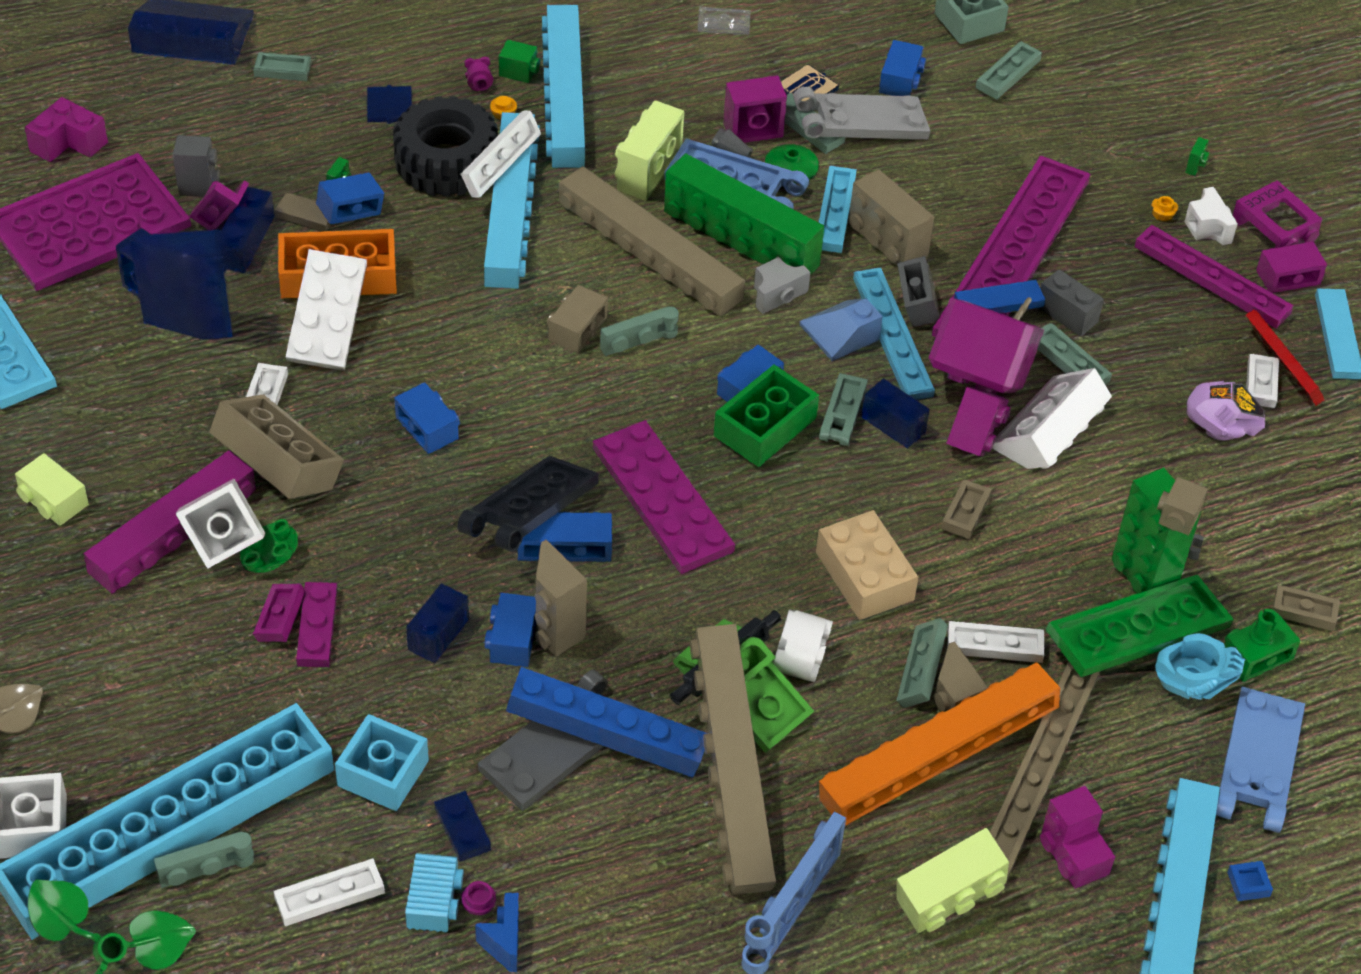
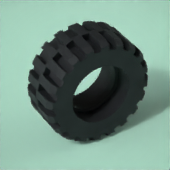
[393,96,498,197]

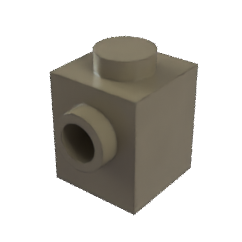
[1157,477,1208,536]

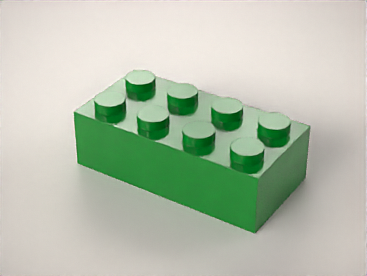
[1111,467,1201,593]

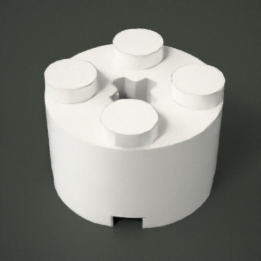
[773,609,833,682]

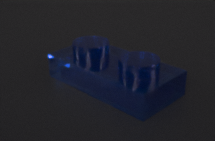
[434,791,491,862]

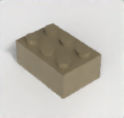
[848,169,934,266]

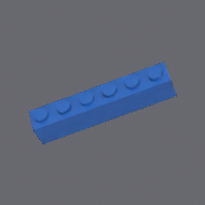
[506,667,708,778]

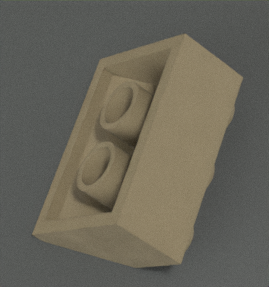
[535,540,587,657]

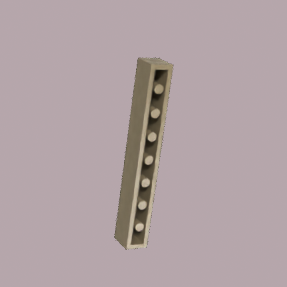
[559,166,745,317]
[690,624,776,895]

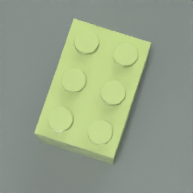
[615,100,684,201]
[897,827,1009,934]

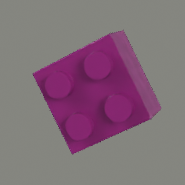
[723,75,787,143]

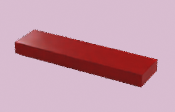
[1246,309,1324,406]

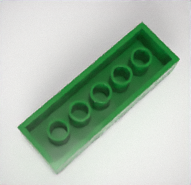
[664,153,825,275]

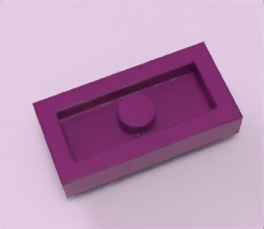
[253,584,305,642]

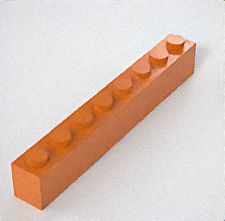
[819,662,1060,826]

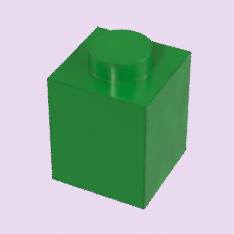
[498,40,541,83]

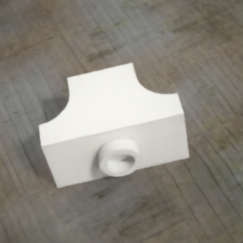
[1184,187,1237,246]

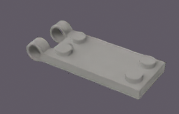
[793,87,931,140]

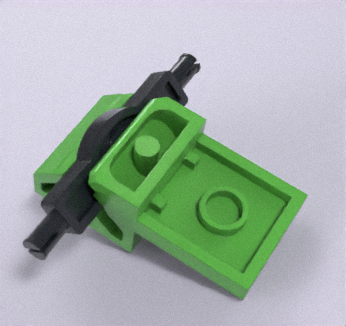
[670,610,814,753]

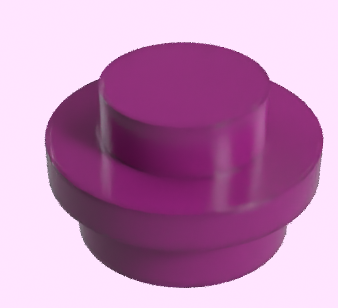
[462,881,496,915]

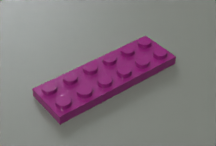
[593,420,735,574]

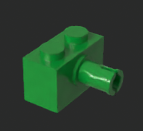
[1224,608,1301,682]

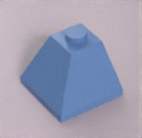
[800,298,883,361]

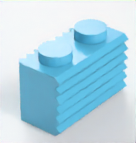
[405,853,464,933]

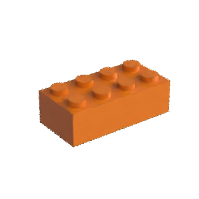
[278,229,397,299]

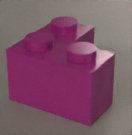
[24,97,108,162]
[946,387,1011,456]
[1040,786,1115,889]

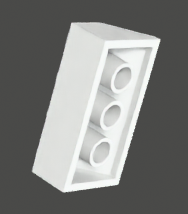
[993,368,1112,469]

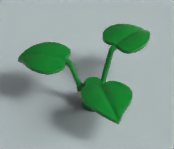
[28,879,196,974]

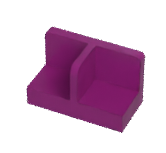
[189,180,249,233]

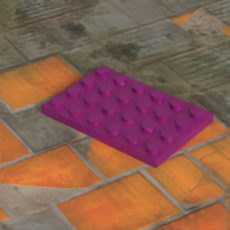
[0,153,191,291]

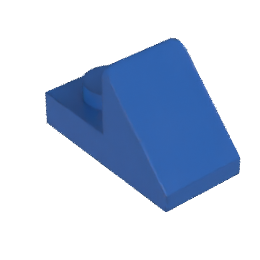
[475,893,519,972]

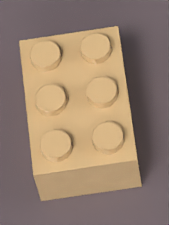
[816,510,919,620]

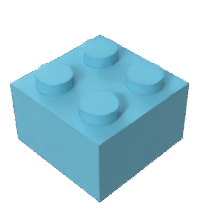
[335,714,429,811]

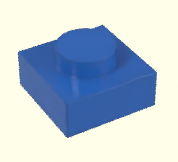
[1227,861,1273,901]

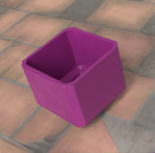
[929,297,1045,394]

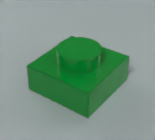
[1185,137,1210,176]
[326,157,352,180]

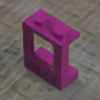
[1232,180,1322,248]

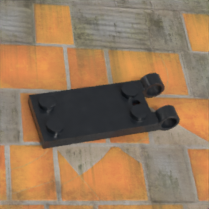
[457,455,599,552]

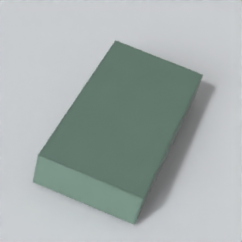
[253,52,311,81]

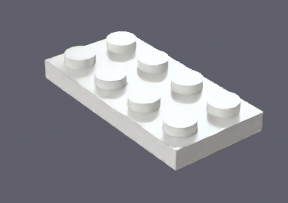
[286,249,367,371]

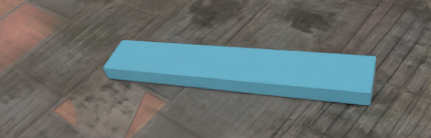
[853,267,935,402]

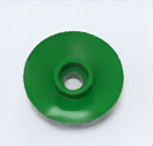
[765,144,819,184]

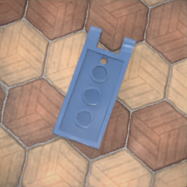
[664,138,809,209]
[1216,687,1305,833]
[741,811,846,974]

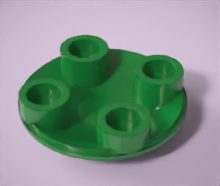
[240,519,298,573]

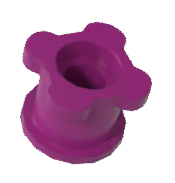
[464,56,494,91]

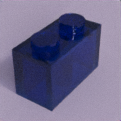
[861,378,930,449]
[406,583,469,663]

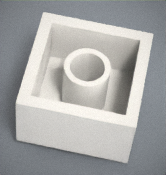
[176,479,265,569]
[0,773,67,859]

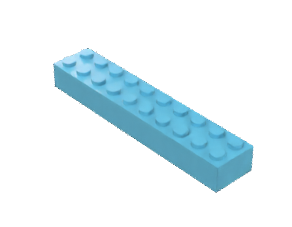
[0,703,334,940]

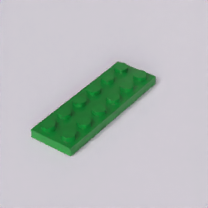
[1046,574,1234,677]

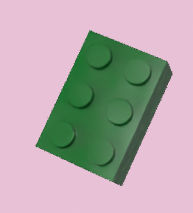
[713,364,819,467]

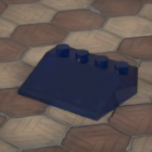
[128,0,254,65]
[129,230,233,340]

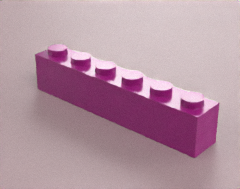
[83,450,256,593]

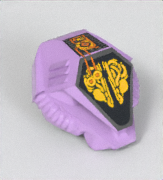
[1187,381,1265,441]

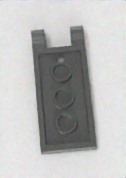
[478,669,640,811]

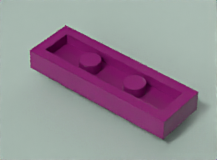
[296,582,338,667]

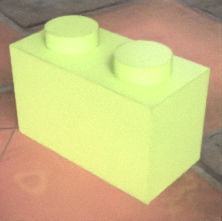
[15,453,89,526]

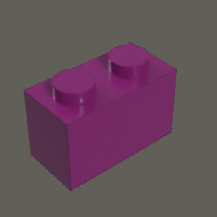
[1256,241,1327,293]

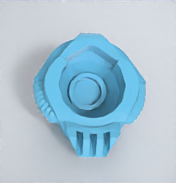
[1155,633,1245,700]

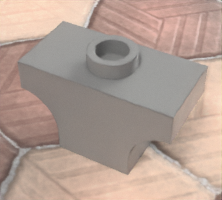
[754,257,810,314]

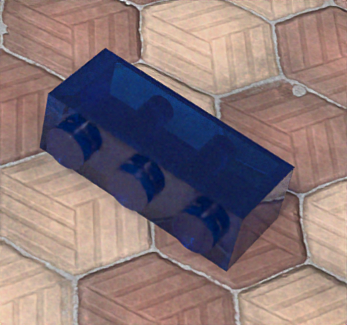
[215,187,275,273]

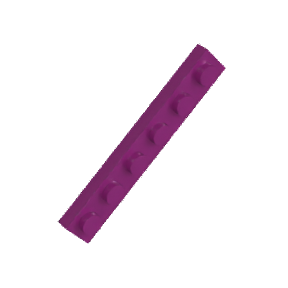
[1134,225,1294,328]

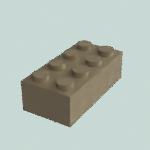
[209,394,344,499]

